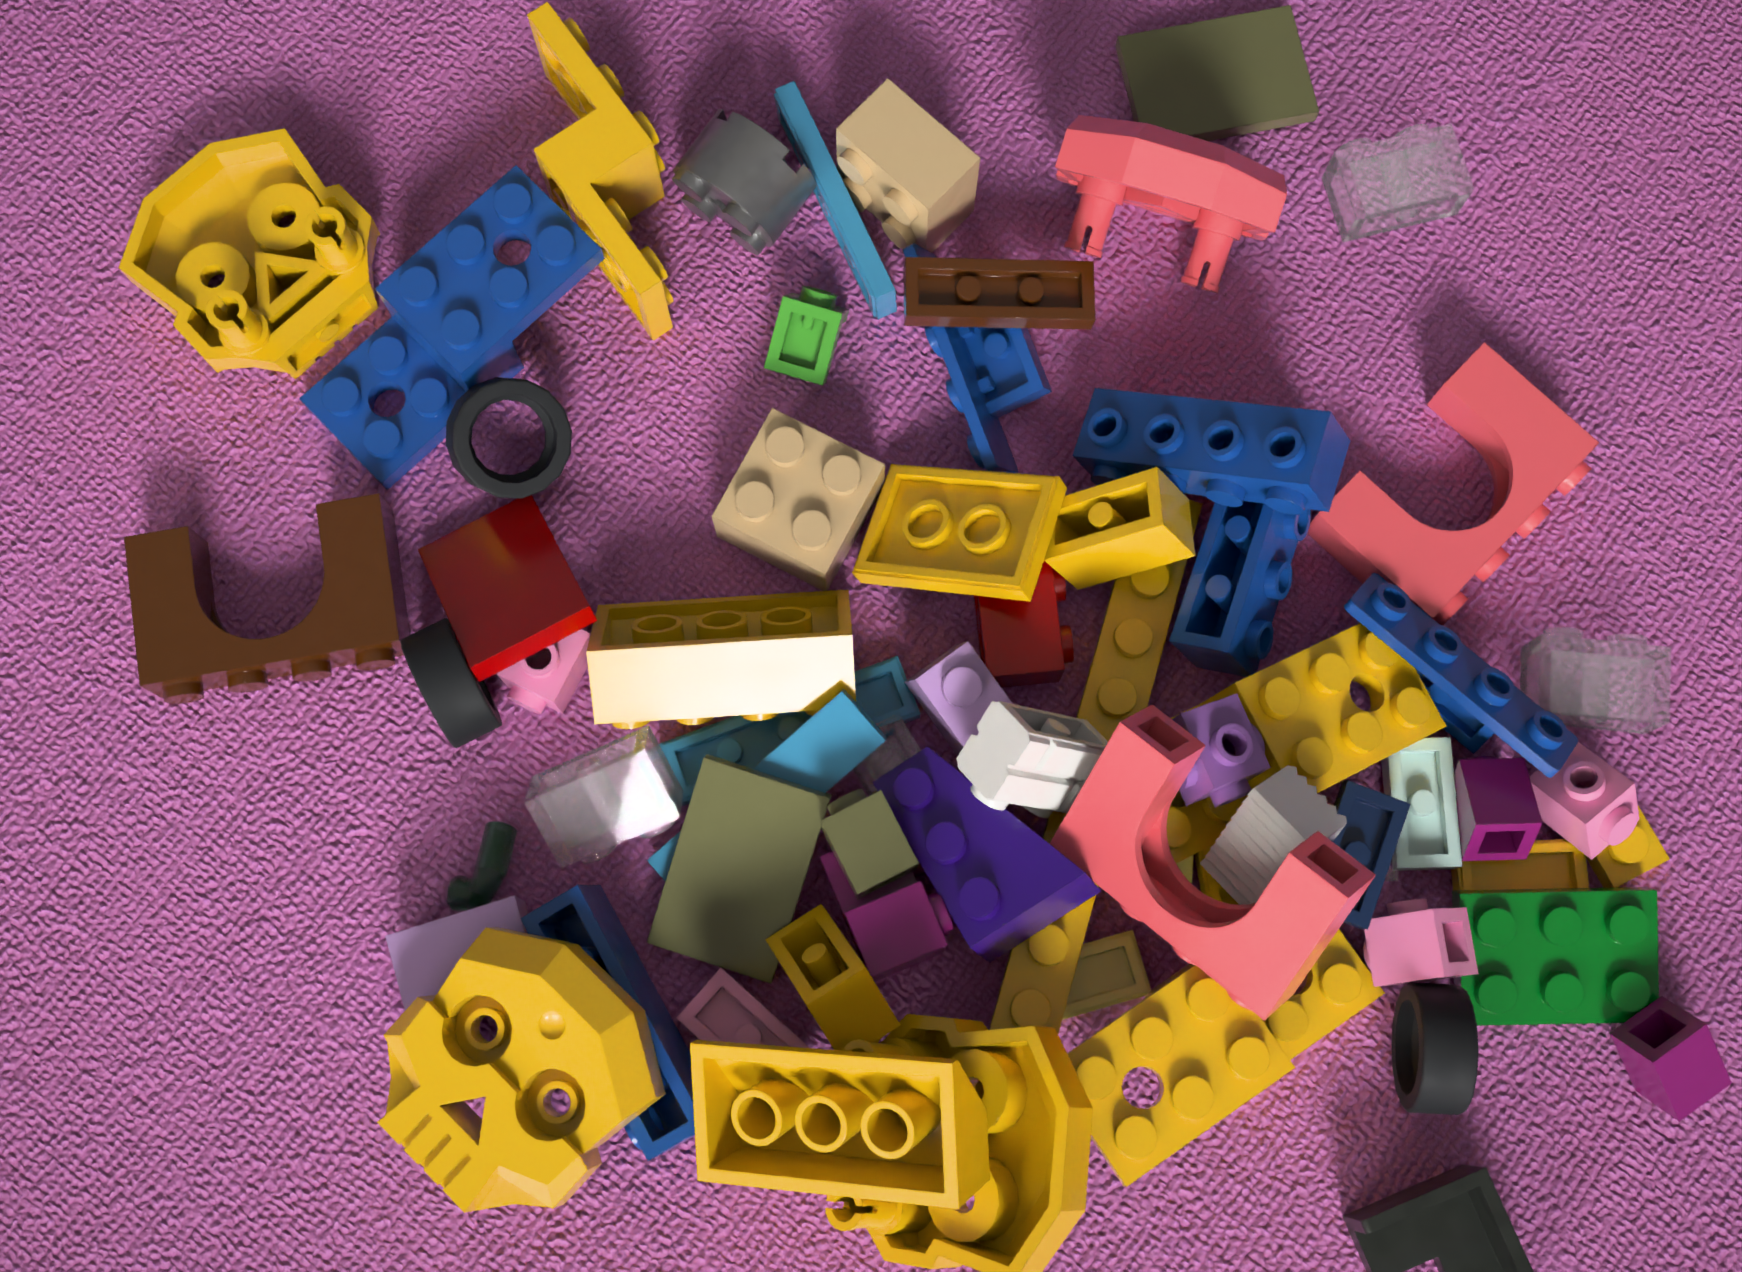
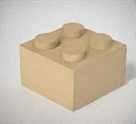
[836,78,980,253]
[711,408,885,591]

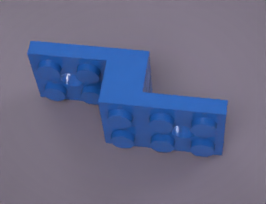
[299,165,605,490]

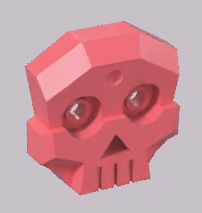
[1055,115,1287,293]

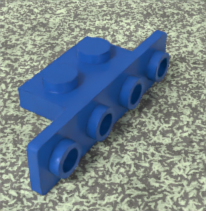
[903,243,1052,473]
[1344,573,1578,778]

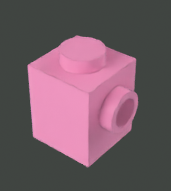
[496,629,591,715]
[1529,742,1639,860]
[1363,899,1479,987]

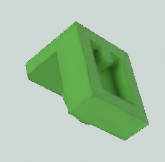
[764,286,849,386]

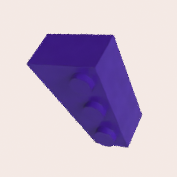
[872,746,1101,963]

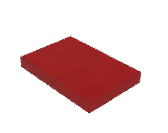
[418,495,598,682]

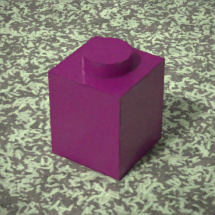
[1454,756,1543,861]
[1610,996,1732,1122]

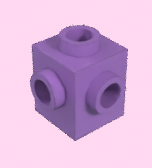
[1172,693,1271,808]

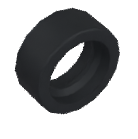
[446,377,572,499]
[400,618,502,748]
[1392,982,1479,1115]

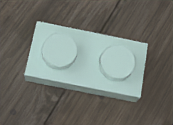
[1381,737,1462,871]

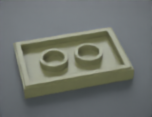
[1115,5,1319,141]
[647,754,832,984]

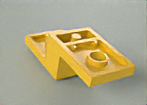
[527,2,674,341]
[1167,623,1447,864]
[1067,929,1385,1187]

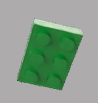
[1452,887,1659,1026]

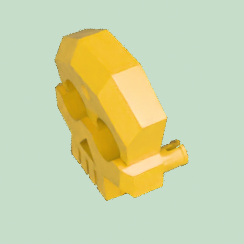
[119,128,380,380]
[377,927,665,1213]
[825,1014,1093,1272]

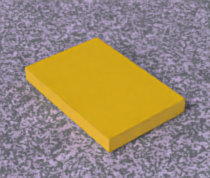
[852,464,1067,602]

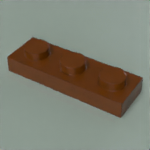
[903,257,1096,330]

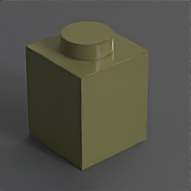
[820,788,919,900]

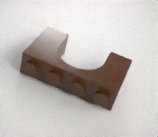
[124,493,410,704]

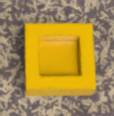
[1586,805,1670,888]

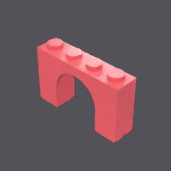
[1307,342,1599,625]
[1050,705,1376,1020]

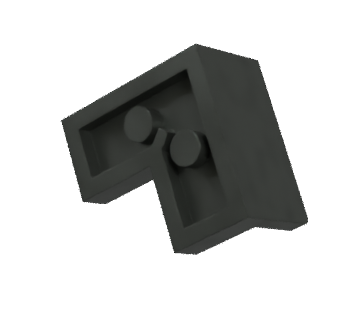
[1342,1165,1533,1272]

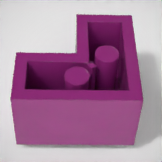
[820,851,954,982]

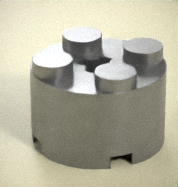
[672,109,816,255]

